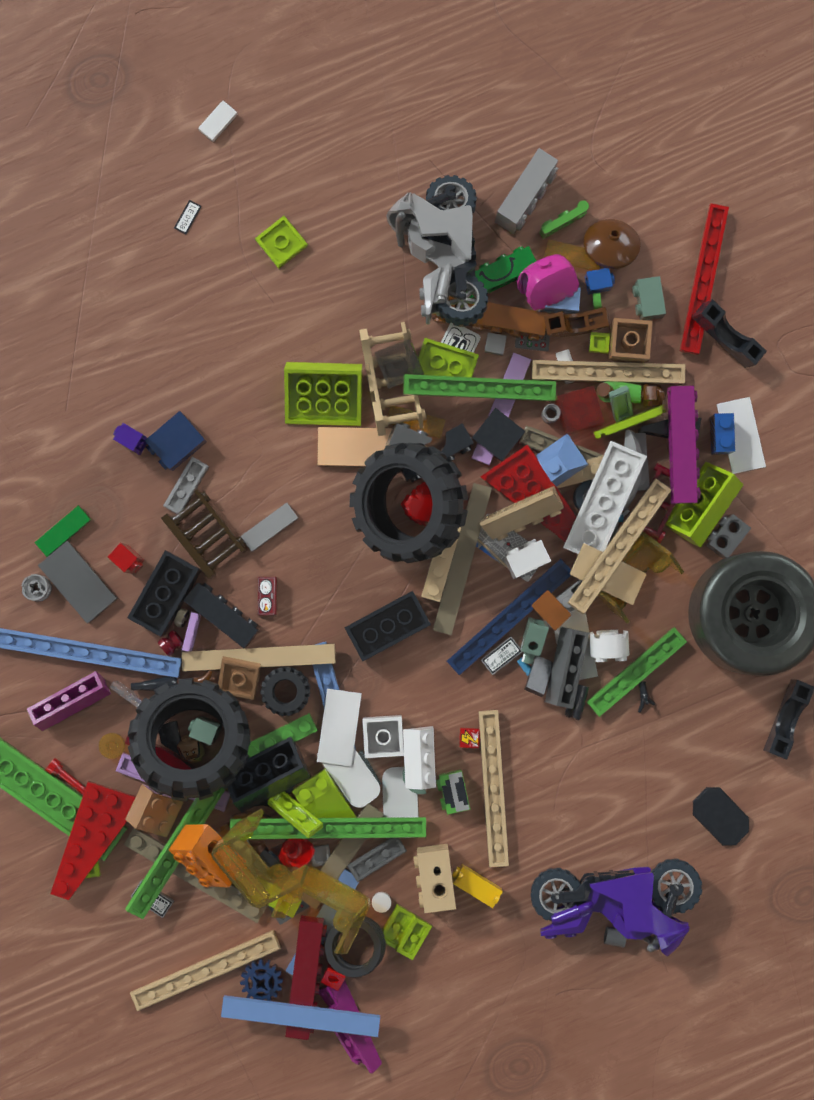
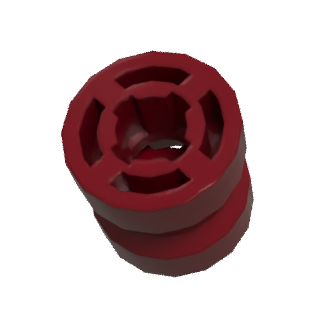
[158,630,184,656]

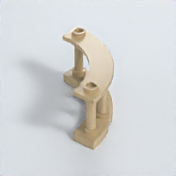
[359,322,426,436]

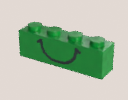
[466,246,536,299]

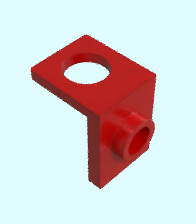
[321,964,346,991]

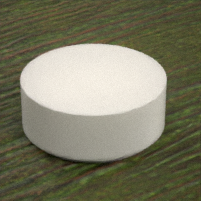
[372,892,391,913]

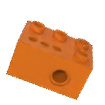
[169,824,246,888]

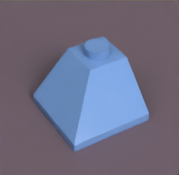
[536,434,588,487]

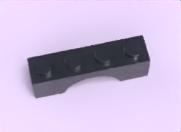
[691,299,767,368]
[401,423,474,483]
[763,679,814,760]

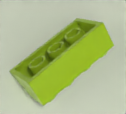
[665,462,743,547]

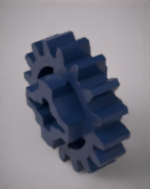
[240,959,283,1001]

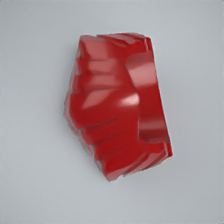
[279,839,315,868]

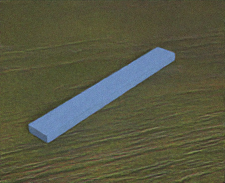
[221,995,380,1037]

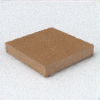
[218,656,261,700]

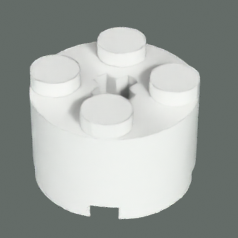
[590,630,630,662]

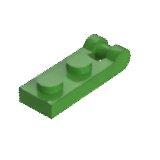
[539,201,589,239]

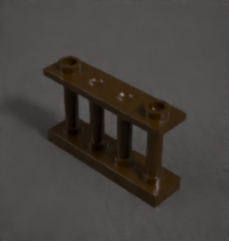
[161,490,247,579]

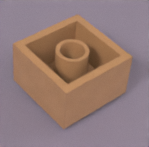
[608,318,652,363]
[125,784,184,837]

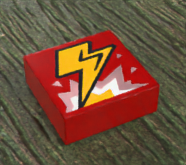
[459,728,480,748]

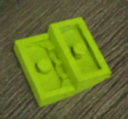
[382,904,432,960]

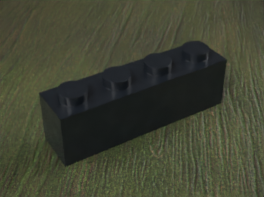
[183,582,260,649]

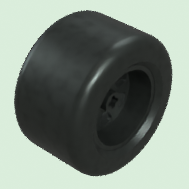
[688,551,814,676]

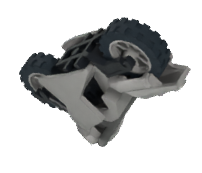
[386,175,488,326]

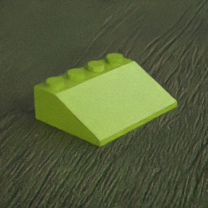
[284,362,363,426]

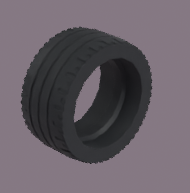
[325,915,386,978]

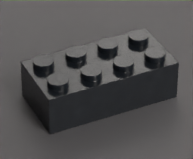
[127,550,202,637]
[344,591,431,662]
[227,737,311,813]

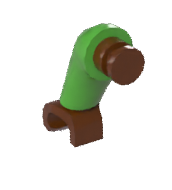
[597,381,665,407]

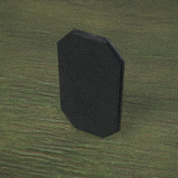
[693,787,749,846]

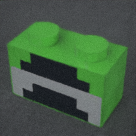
[436,769,470,815]

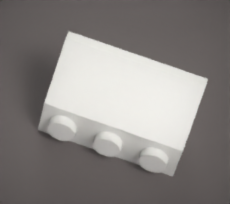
[403,726,436,790]

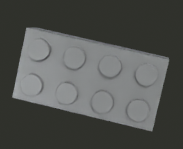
[495,148,559,235]

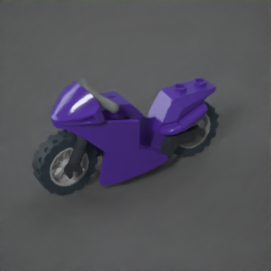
[531,858,702,957]

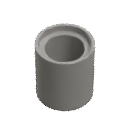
[541,404,560,424]

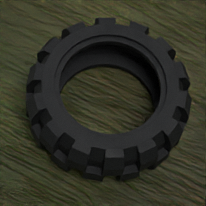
[349,443,468,563]
[128,678,251,802]

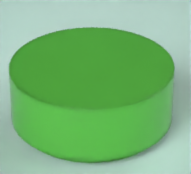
[592,292,602,310]

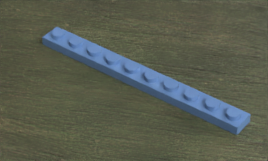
[0,628,182,678]

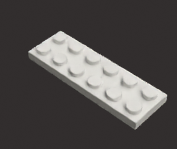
[563,441,647,554]

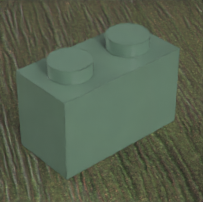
[632,276,666,320]
[188,716,222,745]

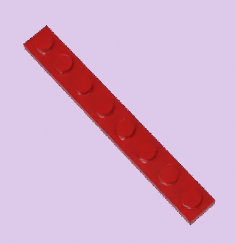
[679,203,729,355]

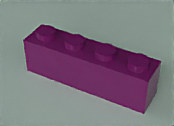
[27,671,111,731]

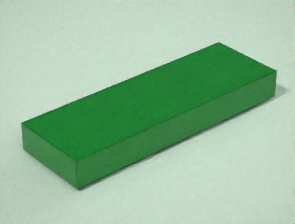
[34,505,91,557]

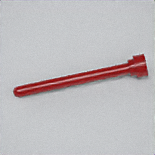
[45,758,86,795]

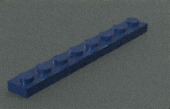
[447,559,571,675]

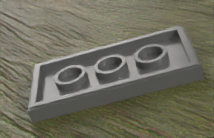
[38,541,118,624]

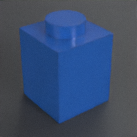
[584,268,615,295]

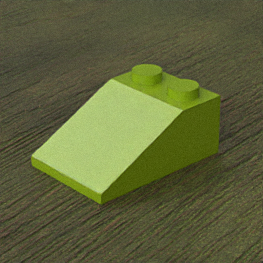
[292,768,357,818]

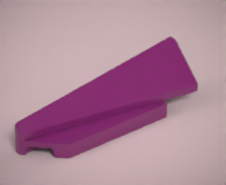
[319,980,382,1074]

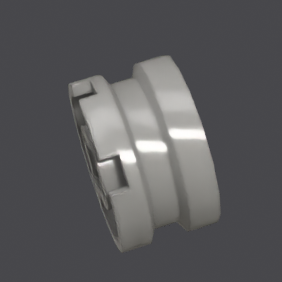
[21,574,52,601]

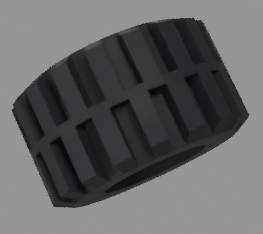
[261,667,311,716]

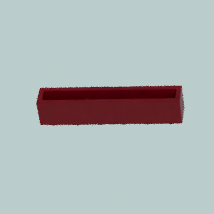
[285,915,327,1040]

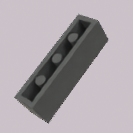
[545,627,589,709]

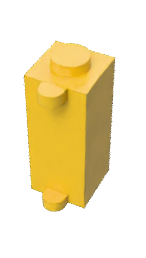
[452,864,503,908]

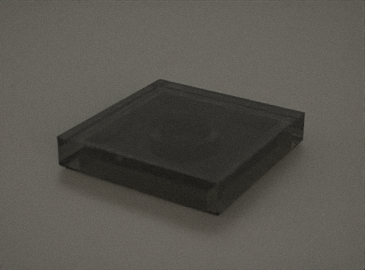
[374,338,424,389]

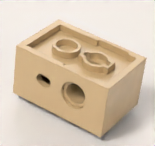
[414,844,456,913]

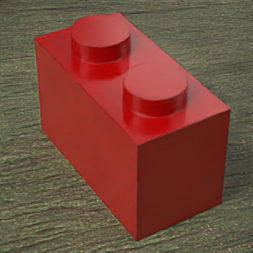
[107,542,144,574]

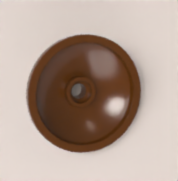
[583,219,641,269]

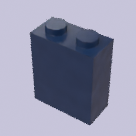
[145,411,207,471]

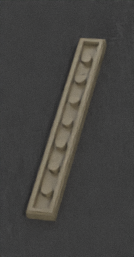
[433,483,492,635]

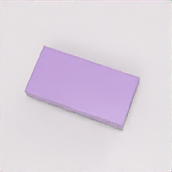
[182,612,201,652]

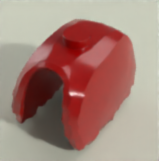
[401,482,433,526]

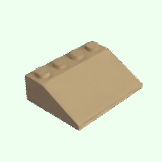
[480,486,564,541]

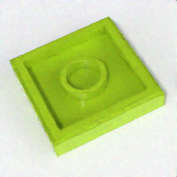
[255,216,308,269]

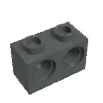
[706,514,751,559]

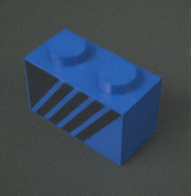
[710,413,735,455]

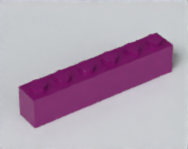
[667,386,700,504]

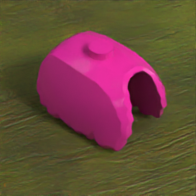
[517,254,579,310]

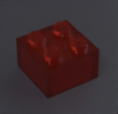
[555,386,604,435]

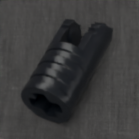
[565,684,589,721]

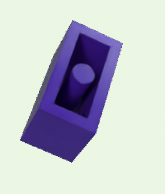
[113,423,147,455]

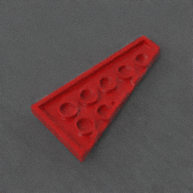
[480,444,577,542]
[50,781,136,900]

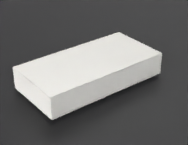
[198,101,238,142]

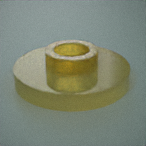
[99,733,125,759]

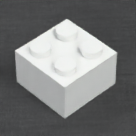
[503,539,551,579]
[363,715,404,758]

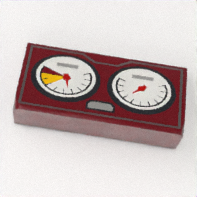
[258,577,277,615]

